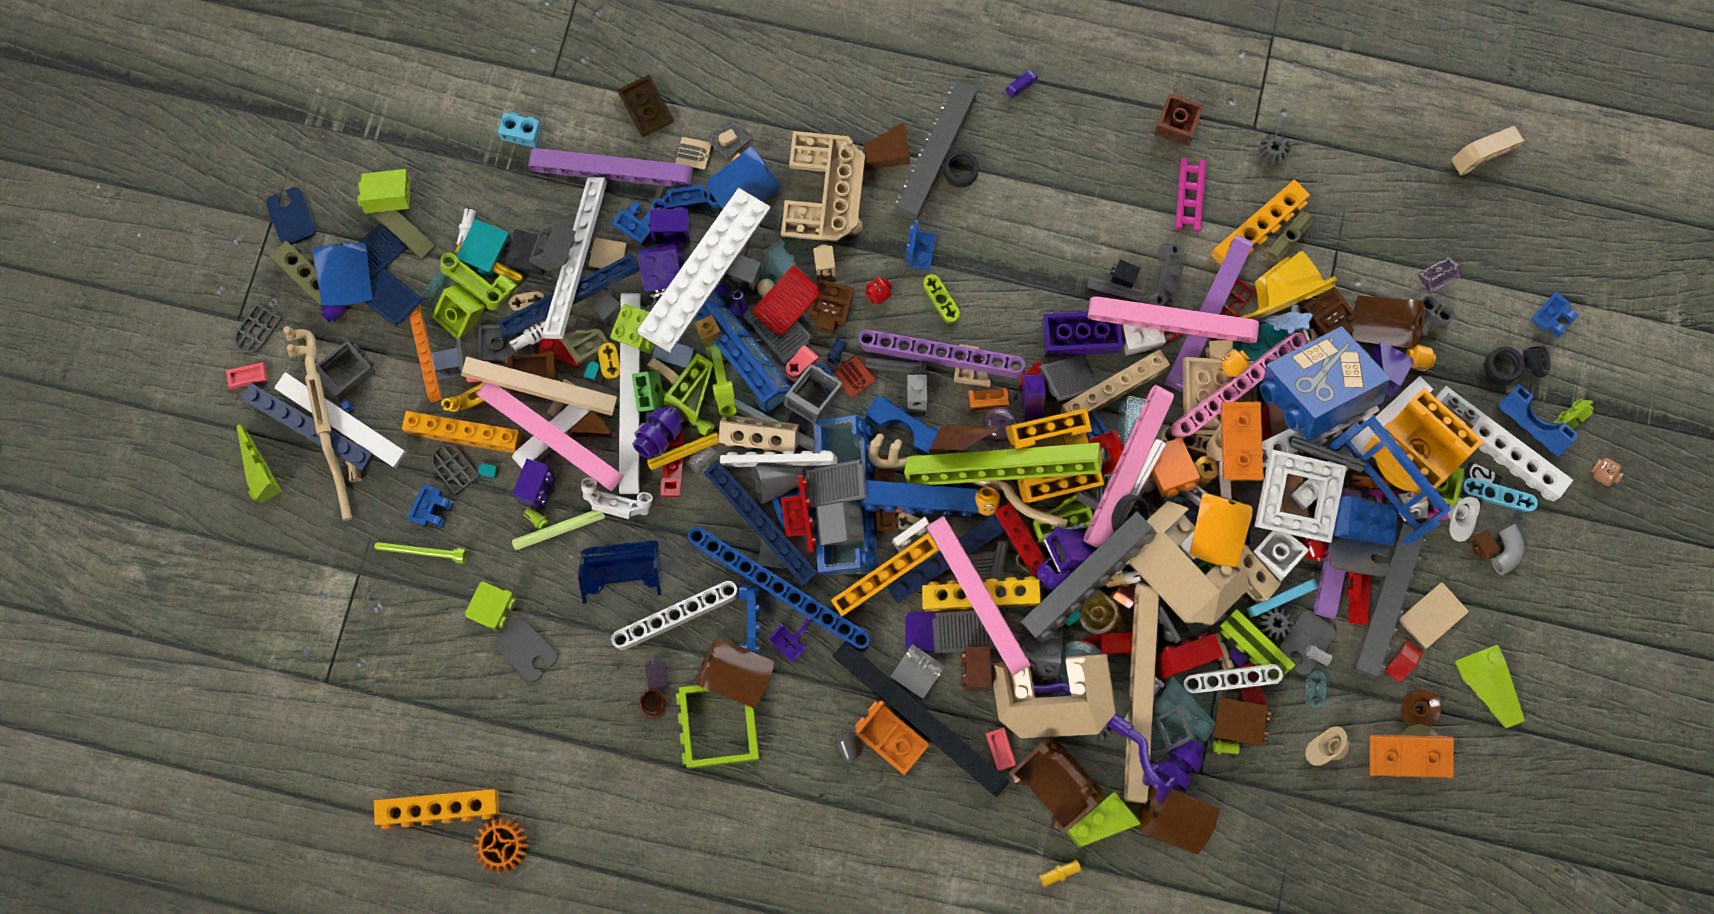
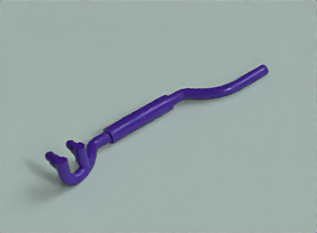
[993,661,1177,802]

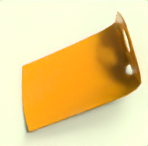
[1189,493,1252,567]

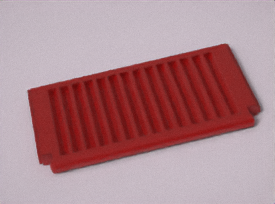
[751,264,821,336]

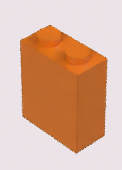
[1150,438,1200,498]

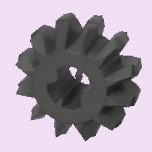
[1258,133,1290,166]
[1258,607,1293,641]

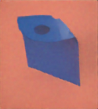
[706,147,781,209]
[313,243,373,306]

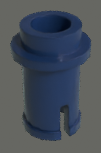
[827,339,847,364]

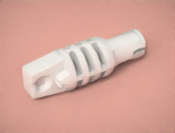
[509,319,547,352]

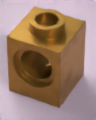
[695,315,722,346]

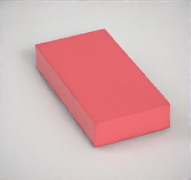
[226,362,268,390]
[1113,584,1136,609]
[985,728,1017,771]

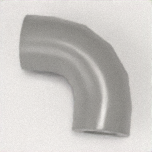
[1492,524,1524,575]

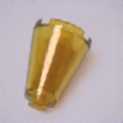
[1080,595,1124,634]

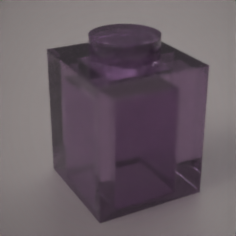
[645,659,670,689]

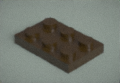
[617,74,674,138]

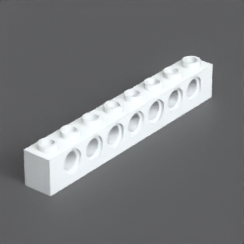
[1435,386,1573,502]
[1262,405,1380,469]

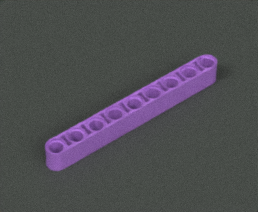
[528,148,693,188]
[1165,234,1254,392]
[859,330,1025,378]

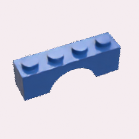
[1498,384,1579,457]
[865,396,939,455]

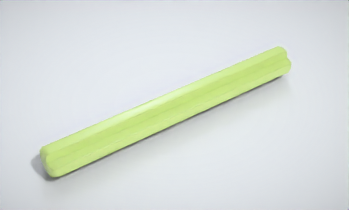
[512,510,605,550]

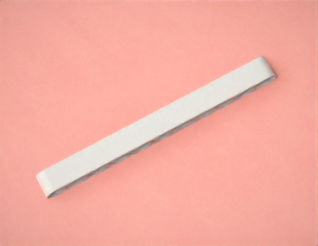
[619,293,641,494]

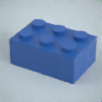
[1333,496,1398,546]

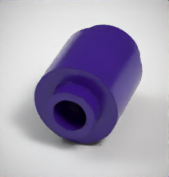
[320,305,349,322]

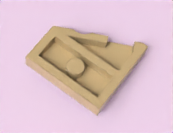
[954,344,991,387]

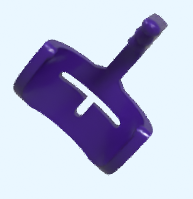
[770,617,812,662]

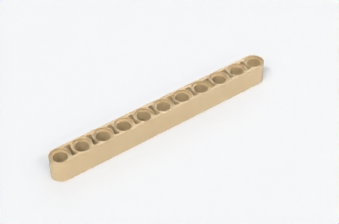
[1124,583,1159,803]

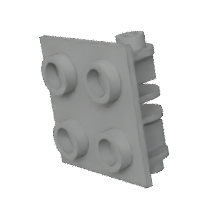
[891,644,945,699]

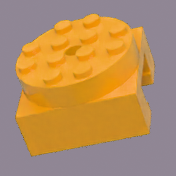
[1364,388,1484,502]
[1005,408,1104,503]

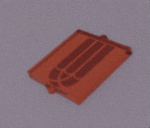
[832,354,876,398]

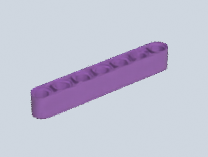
[1314,487,1361,619]

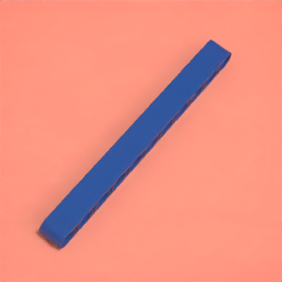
[688,527,870,651]

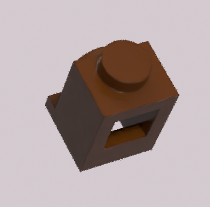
[1466,529,1500,562]

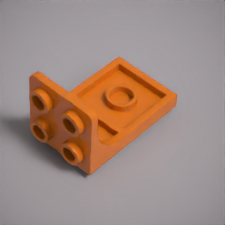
[855,701,930,776]

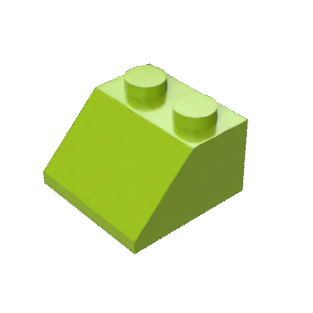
[432,284,486,339]

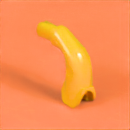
[441,382,485,412]

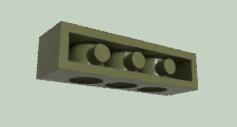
[270,241,324,307]

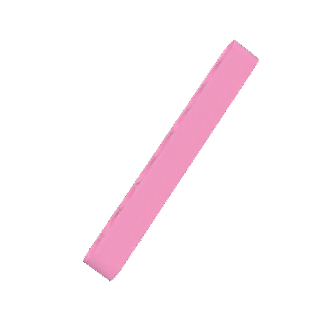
[1088,297,1259,343]
[1171,333,1306,438]
[476,382,623,491]
[1083,385,1174,548]
[927,516,1031,676]

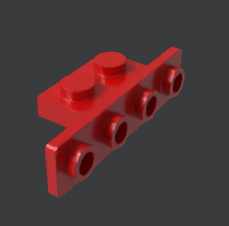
[781,475,816,554]
[994,503,1046,577]
[1346,556,1372,625]

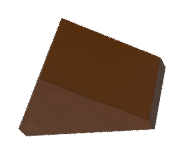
[571,411,612,438]

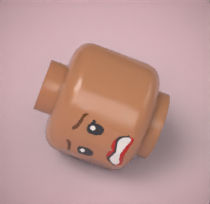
[1591,458,1623,486]

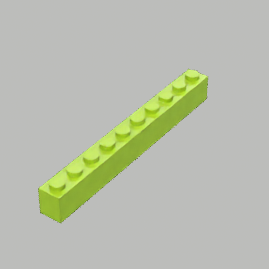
[904,443,1103,485]

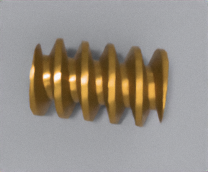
[1194,456,1218,489]

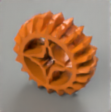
[473,818,528,874]

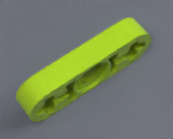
[923,274,960,324]

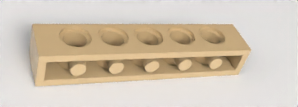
[1060,349,1170,414]

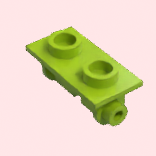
[1553,399,1594,430]

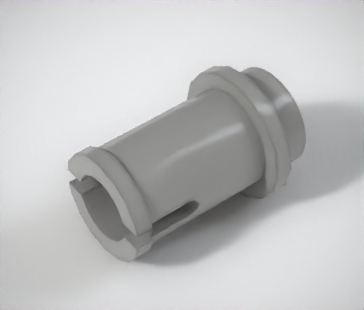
[1305,645,1332,666]

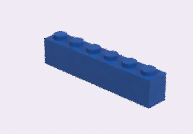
[860,480,978,518]

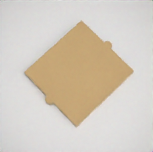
[588,238,627,269]

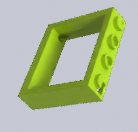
[676,685,759,769]

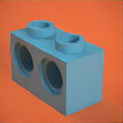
[497,112,542,148]

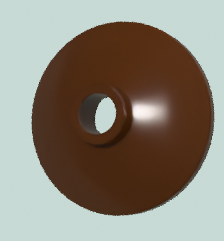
[1401,689,1441,727]

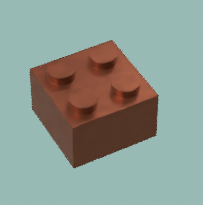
[1154,93,1204,146]
[960,647,992,692]

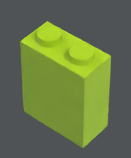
[357,169,410,214]

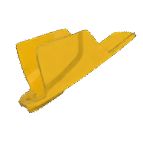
[1239,251,1337,320]

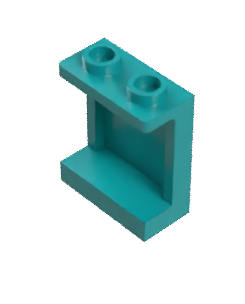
[456,219,512,278]

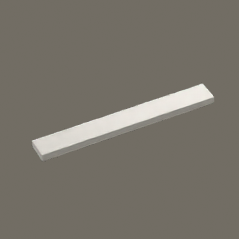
[274,372,406,468]

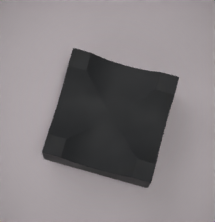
[505,229,545,276]

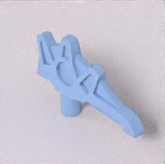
[1258,305,1313,335]

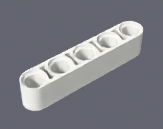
[512,405,595,468]
[1184,664,1283,693]

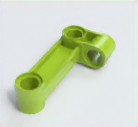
[440,253,518,310]
[706,345,736,418]

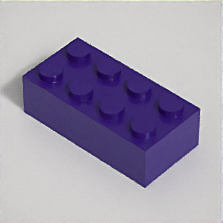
[1042,312,1123,357]

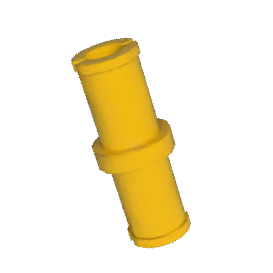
[1039,859,1081,888]

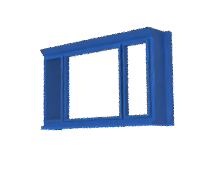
[1327,415,1452,546]

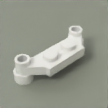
[581,477,653,519]

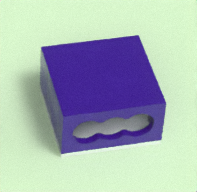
[1044,527,1094,574]

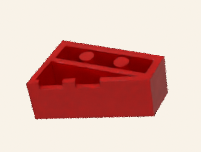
[1155,633,1224,681]

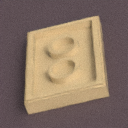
[1399,582,1469,650]

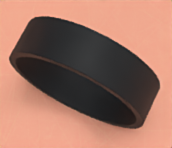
[1111,494,1149,532]

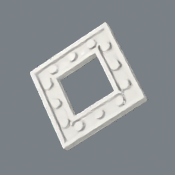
[1255,450,1347,543]

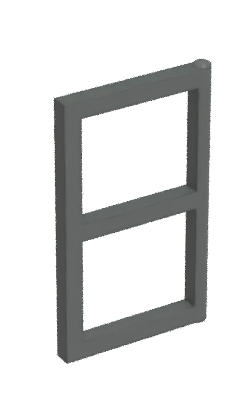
[1150,705,1195,762]

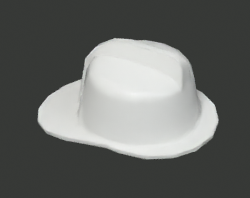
[1447,497,1480,542]

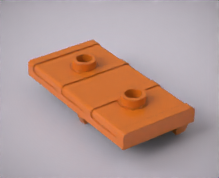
[1220,402,1264,481]
[1369,735,1454,778]

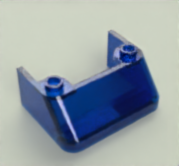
[578,540,662,604]

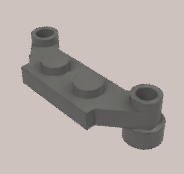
[1142,244,1184,306]

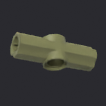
[1266,211,1314,263]

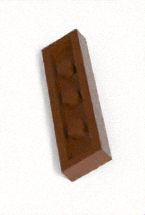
[875,455,896,532]

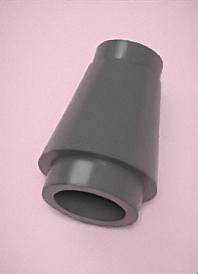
[835,732,857,763]

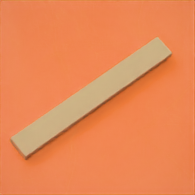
[461,357,617,416]

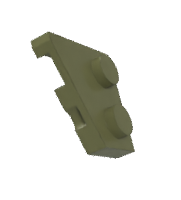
[560,329,609,364]

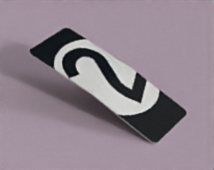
[1464,461,1502,485]

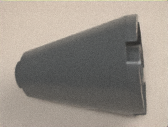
[752,465,807,504]

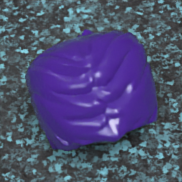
[1037,557,1071,591]

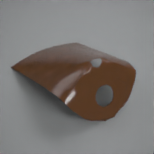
[1352,295,1425,348]
[928,424,1001,455]
[695,637,774,709]
[1138,786,1220,855]

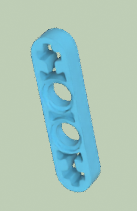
[1462,478,1538,512]
[1246,578,1319,618]

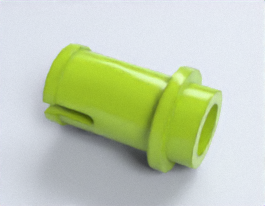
[523,506,549,530]
[1213,738,1240,755]

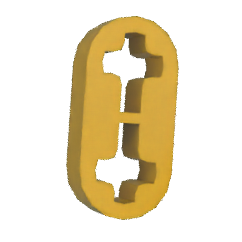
[598,343,620,379]

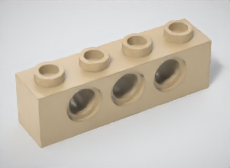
[719,416,799,453]
[1234,544,1281,603]

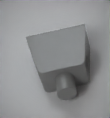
[907,375,927,413]

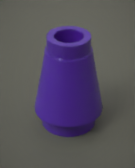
[729,290,748,316]

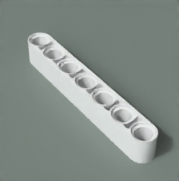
[611,581,738,651]

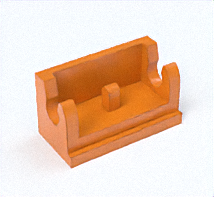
[968,388,1009,412]

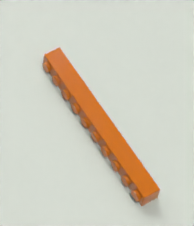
[409,304,443,403]

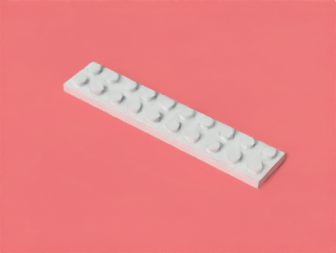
[637,188,770,353]

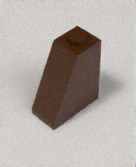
[863,123,910,170]

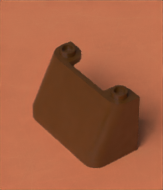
[1009,737,1104,834]

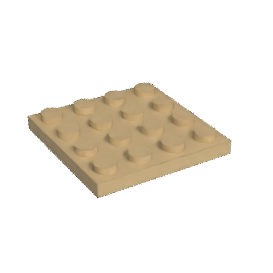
[1183,357,1257,436]

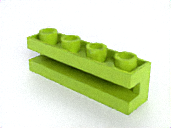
[1220,609,1295,679]

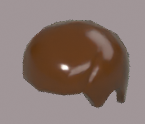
[638,689,668,719]

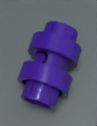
[632,405,684,459]
[1157,736,1205,791]

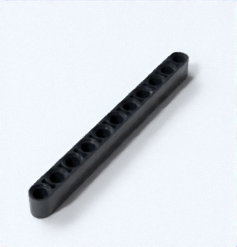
[832,641,1010,797]

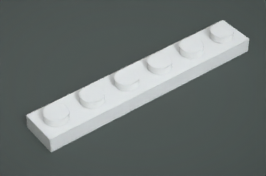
[720,451,837,467]

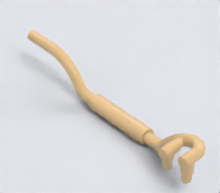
[283,326,352,521]
[869,434,1068,528]

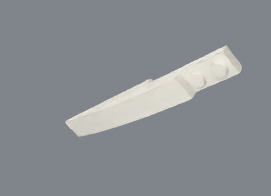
[1290,376,1433,510]

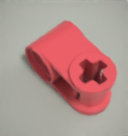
[786,345,820,382]

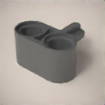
[1419,296,1455,336]

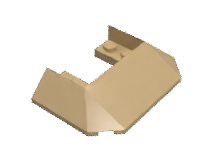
[781,131,865,242]
[1130,501,1250,625]
[991,654,1116,738]

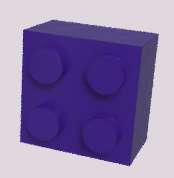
[650,207,691,244]
[638,245,680,292]
[512,458,555,510]

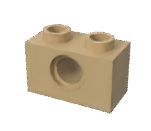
[813,245,836,281]

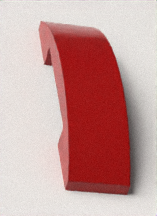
[660,429,684,497]

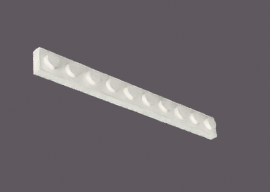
[542,177,607,339]

